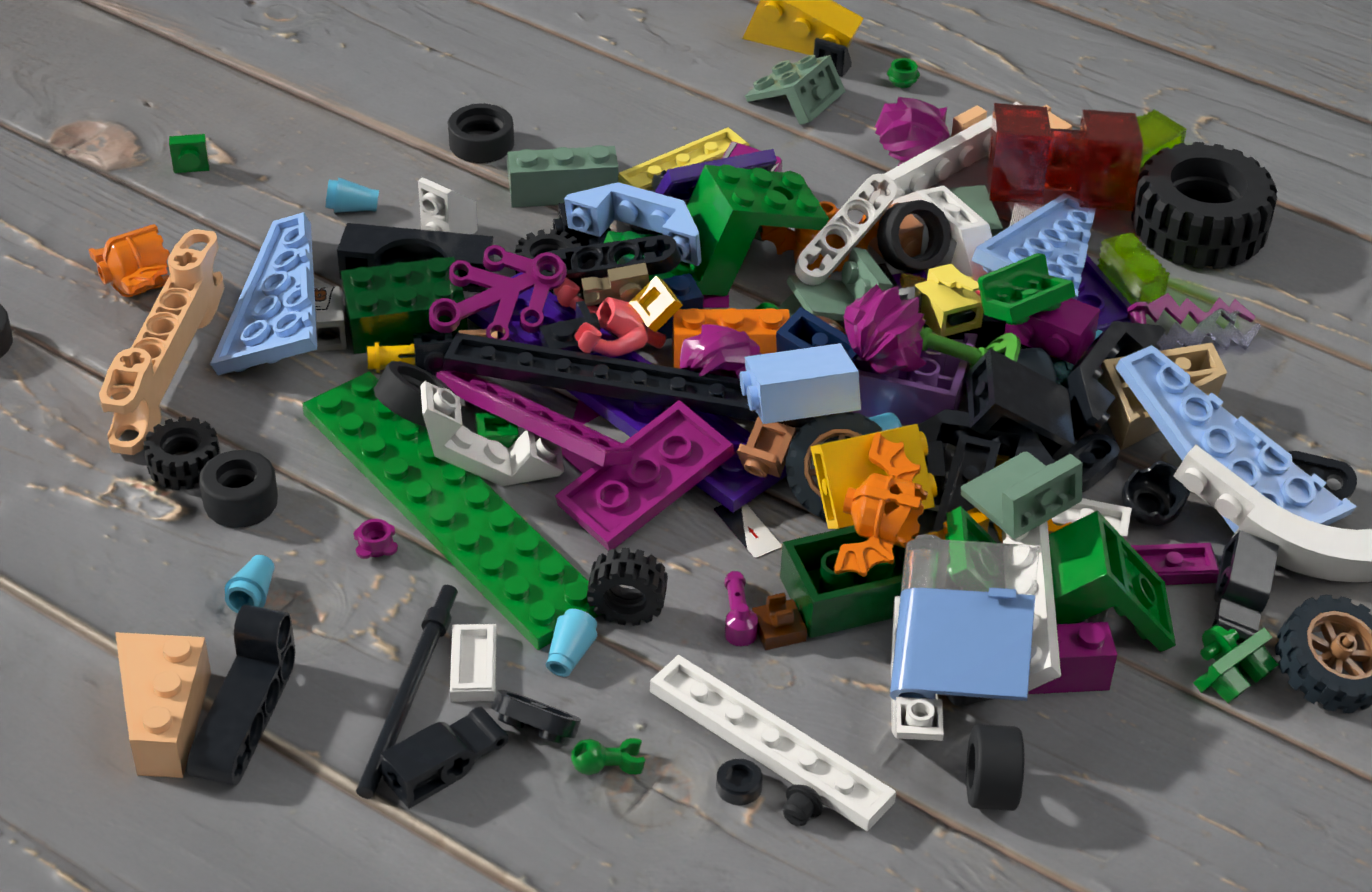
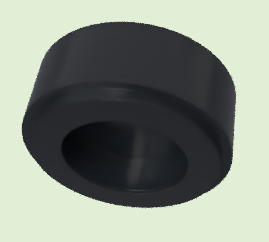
[716,759,763,805]

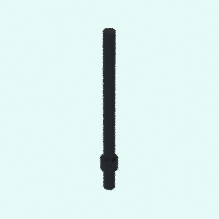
[356,585,458,799]

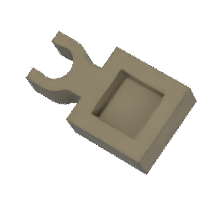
[581,263,649,306]

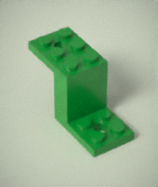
[604,164,829,296]
[945,506,1176,652]

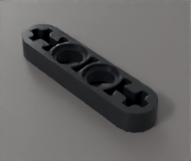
[541,235,682,285]

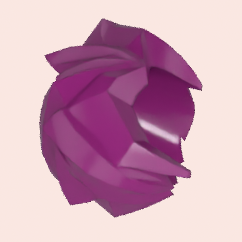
[874,97,950,166]
[843,284,926,374]
[680,324,762,378]

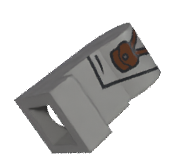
[312,286,347,352]

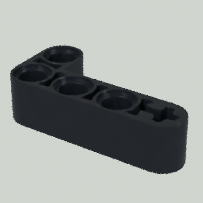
[188,604,295,786]

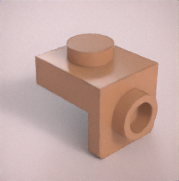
[737,416,797,478]

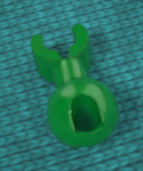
[571,738,646,776]

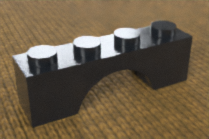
[337,223,494,293]

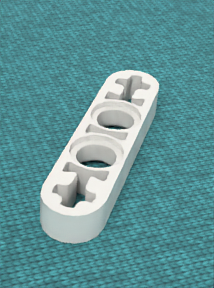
[795,174,897,286]

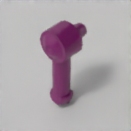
[724,571,758,646]

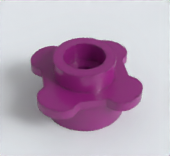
[353,519,398,559]

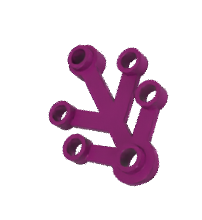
[429,245,567,341]

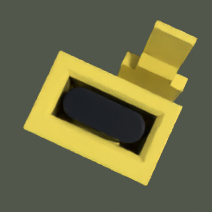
[915,263,983,337]

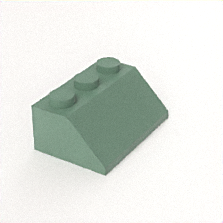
[507,145,618,208]

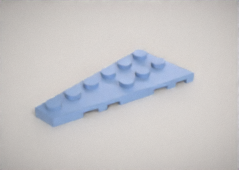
[971,193,1096,300]
[210,212,317,375]
[1115,345,1357,534]

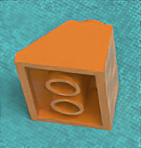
[672,308,790,369]

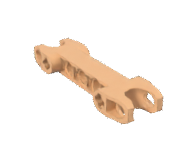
[99,229,224,455]

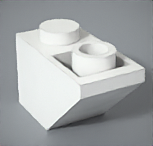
[418,177,478,234]

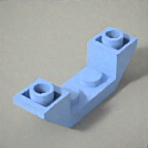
[564,182,702,266]

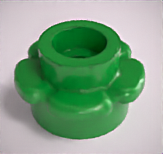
[887,58,920,88]

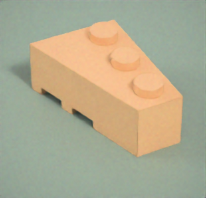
[115,632,211,778]

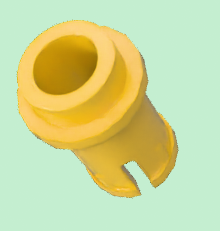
[367,342,415,373]

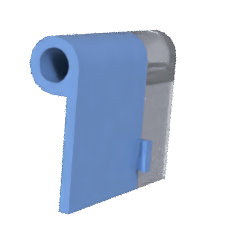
[890,534,1039,701]

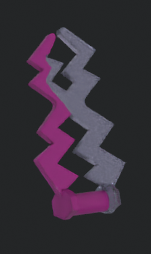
[1127,293,1261,351]

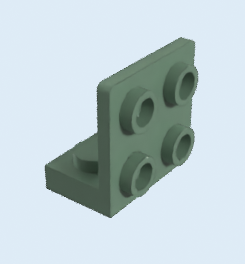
[745,55,845,125]
[787,248,893,321]
[961,452,1082,540]

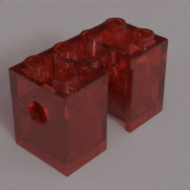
[986,103,1144,211]

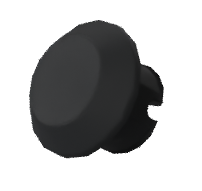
[783,784,824,826]

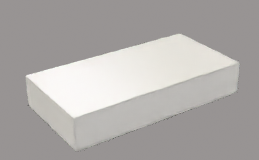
[450,624,497,702]

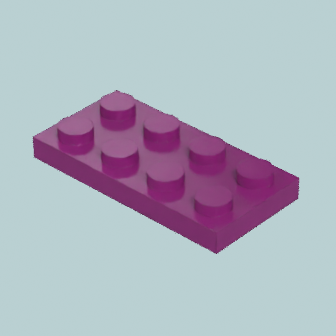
[555,400,735,550]

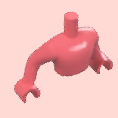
[554,278,666,357]

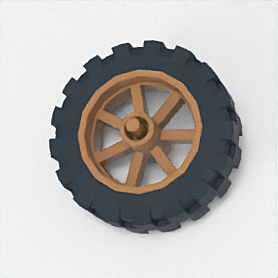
[786,412,883,519]
[1275,595,1372,713]

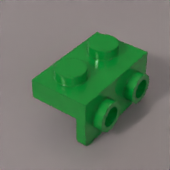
[978,253,1076,325]

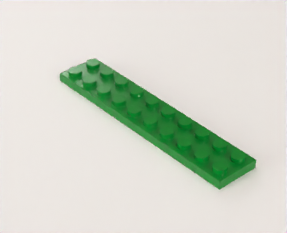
[302,371,602,650]

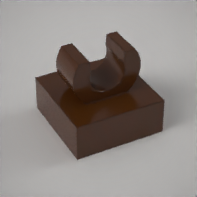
[752,593,807,650]

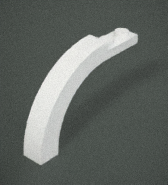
[1173,445,1372,582]

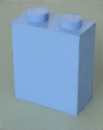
[739,343,861,424]

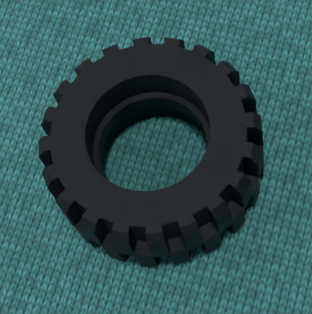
[1131,142,1278,269]

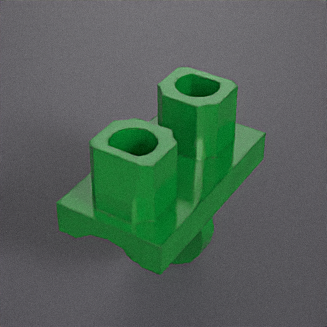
[1193,626,1279,704]

